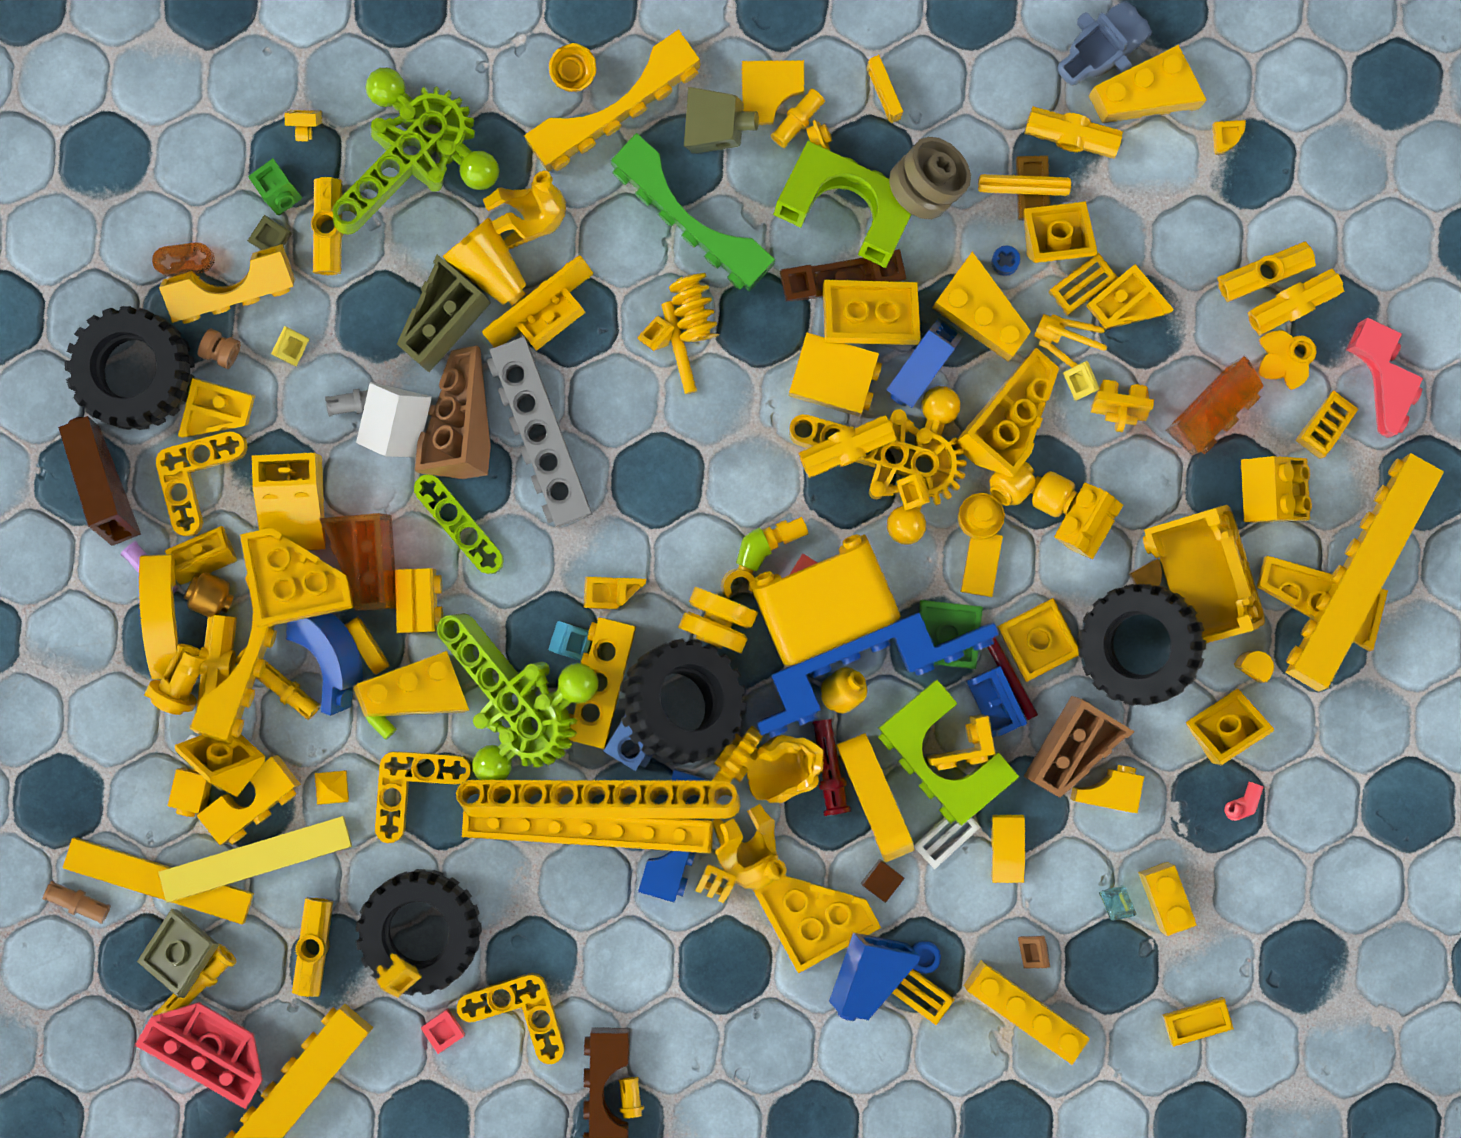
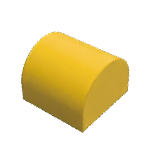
[1233,651,1274,683]

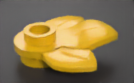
[1258,331,1317,390]

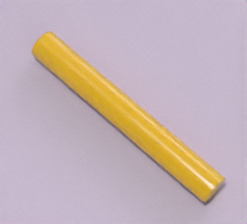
[661,301,697,394]

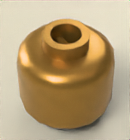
[184,572,234,617]

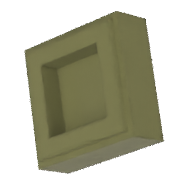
[247,215,292,250]

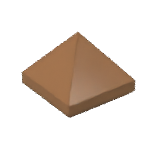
[1018,936,1050,968]

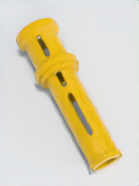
[152,943,237,1016]

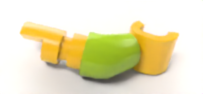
[721,517,809,599]

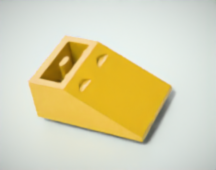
[252,453,326,550]

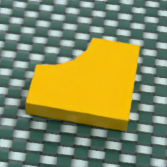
[742,60,804,125]

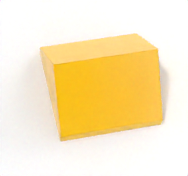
[1024,201,1097,263]
[1186,688,1274,765]
[175,734,265,797]

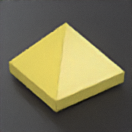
[271,326,309,367]
[1063,361,1100,401]

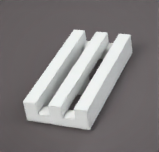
[914,817,981,870]

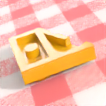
[178,378,256,438]

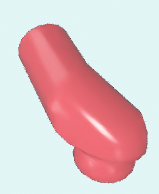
[1224,782,1264,821]

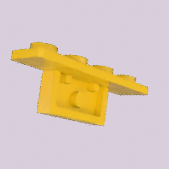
[482,255,593,351]

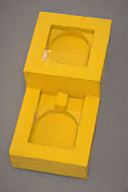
[991,815,1025,883]

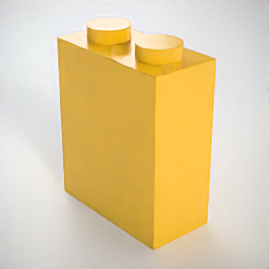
[788,333,882,417]

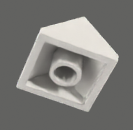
[356,382,432,457]

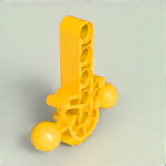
[789,386,967,545]

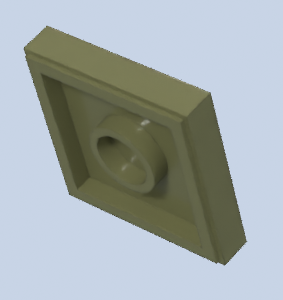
[137,909,219,998]

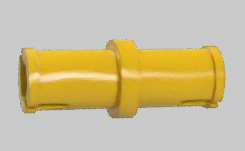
[770,89,826,148]

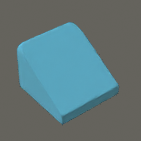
[549,621,591,661]

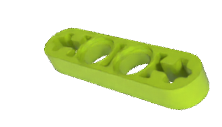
[414,474,504,574]

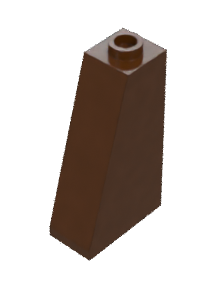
[58,416,141,546]

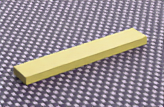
[158,816,352,903]

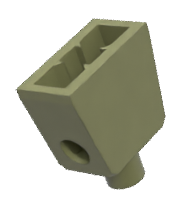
[684,87,759,154]

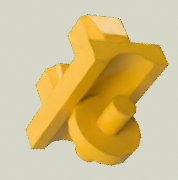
[1091,379,1154,433]

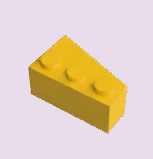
[1088,45,1207,123]
[932,252,1031,361]
[353,651,469,717]

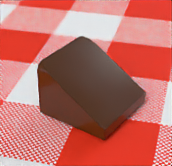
[861,859,905,903]

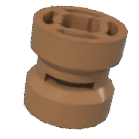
[198,328,241,369]

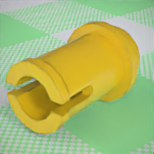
[618,1077,644,1118]

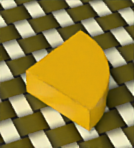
[1212,120,1246,155]

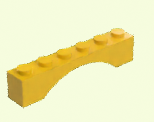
[524,29,700,172]
[190,575,277,744]

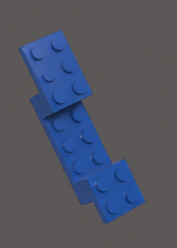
[757,613,999,738]

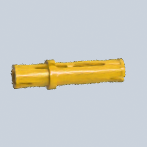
[235,647,321,720]

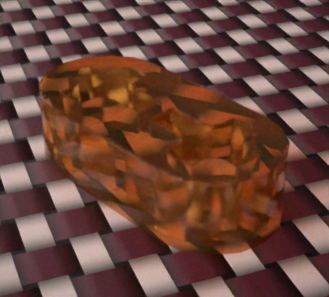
[152,242,215,277]

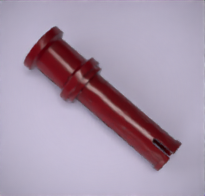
[812,719,852,816]

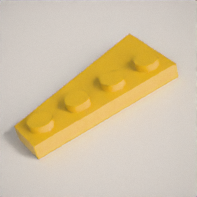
[1256,556,1388,652]

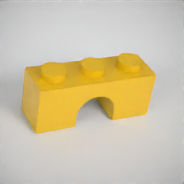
[196,755,301,845]

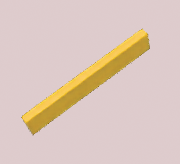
[63,837,254,925]

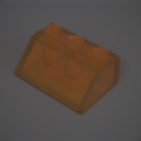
[1166,355,1264,456]

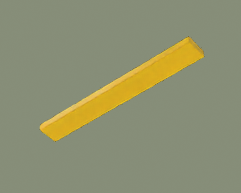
[462,810,713,853]

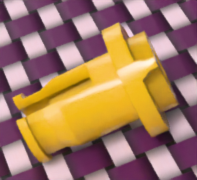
[144,643,207,715]

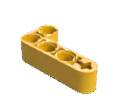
[836,733,915,863]

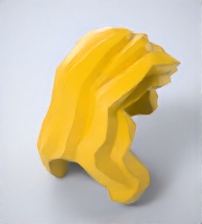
[747,735,823,803]

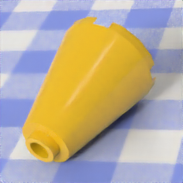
[442,217,527,305]

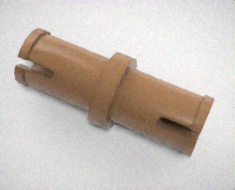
[43,881,111,924]

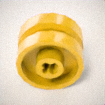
[678,587,758,653]

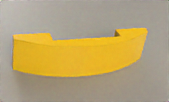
[139,554,178,680]

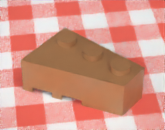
[1024,696,1134,798]

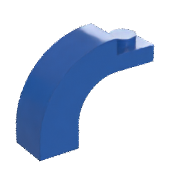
[286,613,363,716]

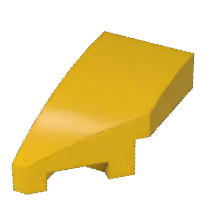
[584,577,646,609]

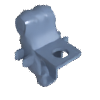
[1058,0,1152,86]

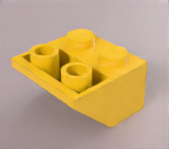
[1241,456,1312,523]

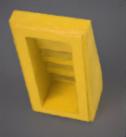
[1295,390,1358,459]

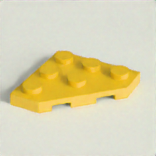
[240,528,354,628]
[753,875,881,974]

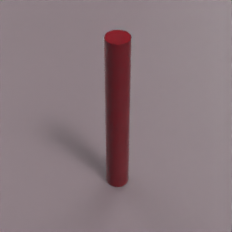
[987,637,1038,720]

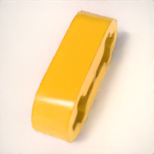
[345,616,390,675]

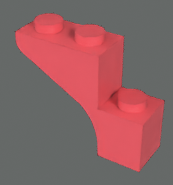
[1346,318,1423,438]

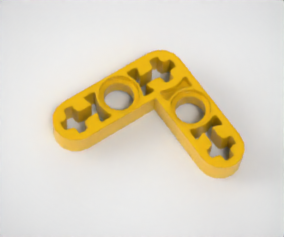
[156,431,248,537]
[375,751,472,843]
[457,973,565,1064]

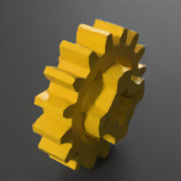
[712,726,764,782]

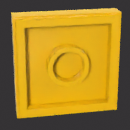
[997,598,1080,682]

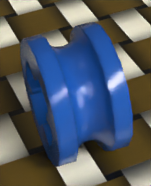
[991,245,1020,276]

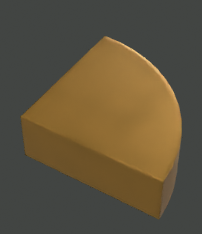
[1129,558,1162,586]

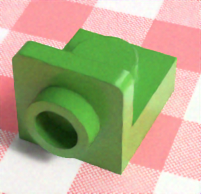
[248,158,302,215]

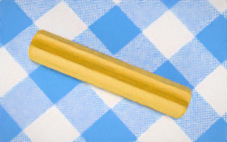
[978,174,1071,196]

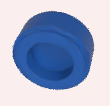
[912,940,941,974]

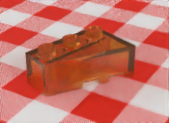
[319,513,396,611]

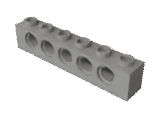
[487,337,593,528]

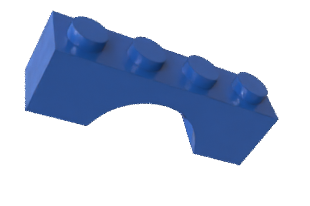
[638,768,711,903]

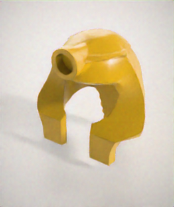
[483,170,566,250]
[713,804,787,889]

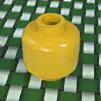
[989,461,1036,506]
[1031,471,1078,517]
[821,667,868,714]

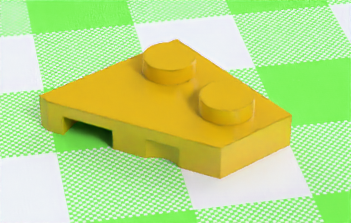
[1086,264,1174,329]

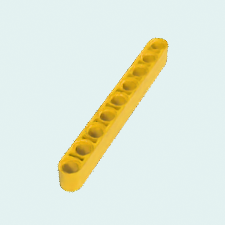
[456,780,741,819]

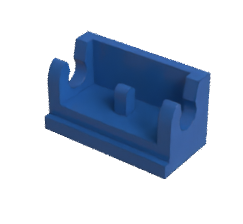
[966,666,1028,738]

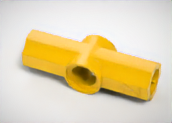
[1024,106,1123,159]
[311,177,344,275]
[1217,241,1316,302]
[1247,268,1344,336]
[798,415,897,478]
[196,615,237,708]
[292,897,334,997]

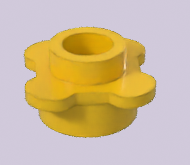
[806,119,832,150]

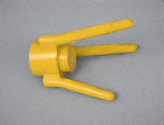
[1034,314,1107,368]

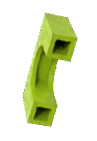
[773,141,912,268]
[878,679,1019,826]

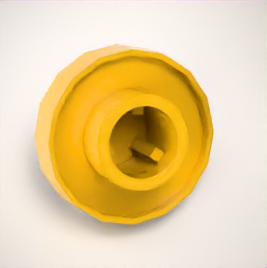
[957,493,1005,540]

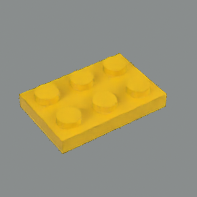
[823,280,921,345]

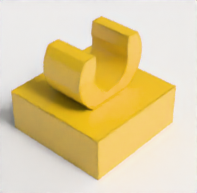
[284,110,322,142]
[376,954,422,998]

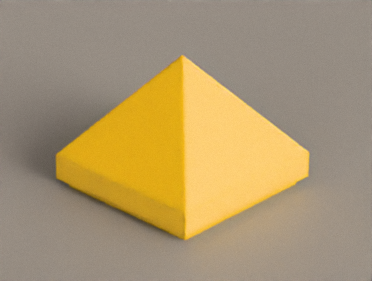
[637,316,675,351]
[896,472,930,511]
[314,770,349,805]

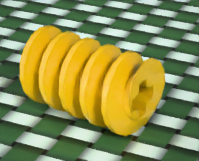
[669,273,719,342]

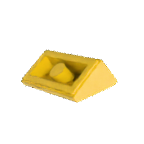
[165,526,237,585]

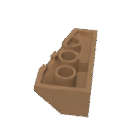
[415,345,491,479]

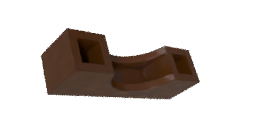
[583,1027,630,1138]

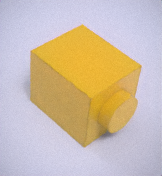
[167,767,212,817]

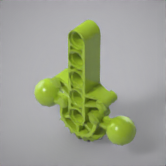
[333,67,499,235]
[437,613,598,780]

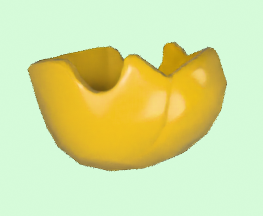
[549,43,597,92]

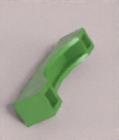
[611,133,775,292]

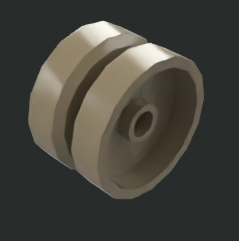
[889,136,971,220]

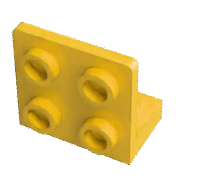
[926,714,995,770]

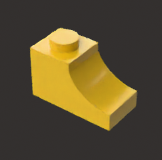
[1070,764,1145,814]

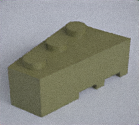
[397,254,491,372]

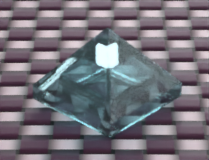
[1099,886,1137,921]

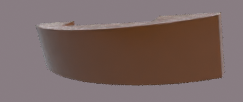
[780,249,907,301]

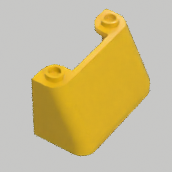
[1143,505,1265,643]
[749,534,901,666]

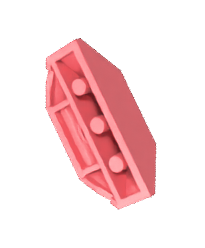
[135,1002,263,1109]

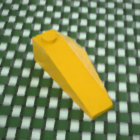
[954,347,1059,477]

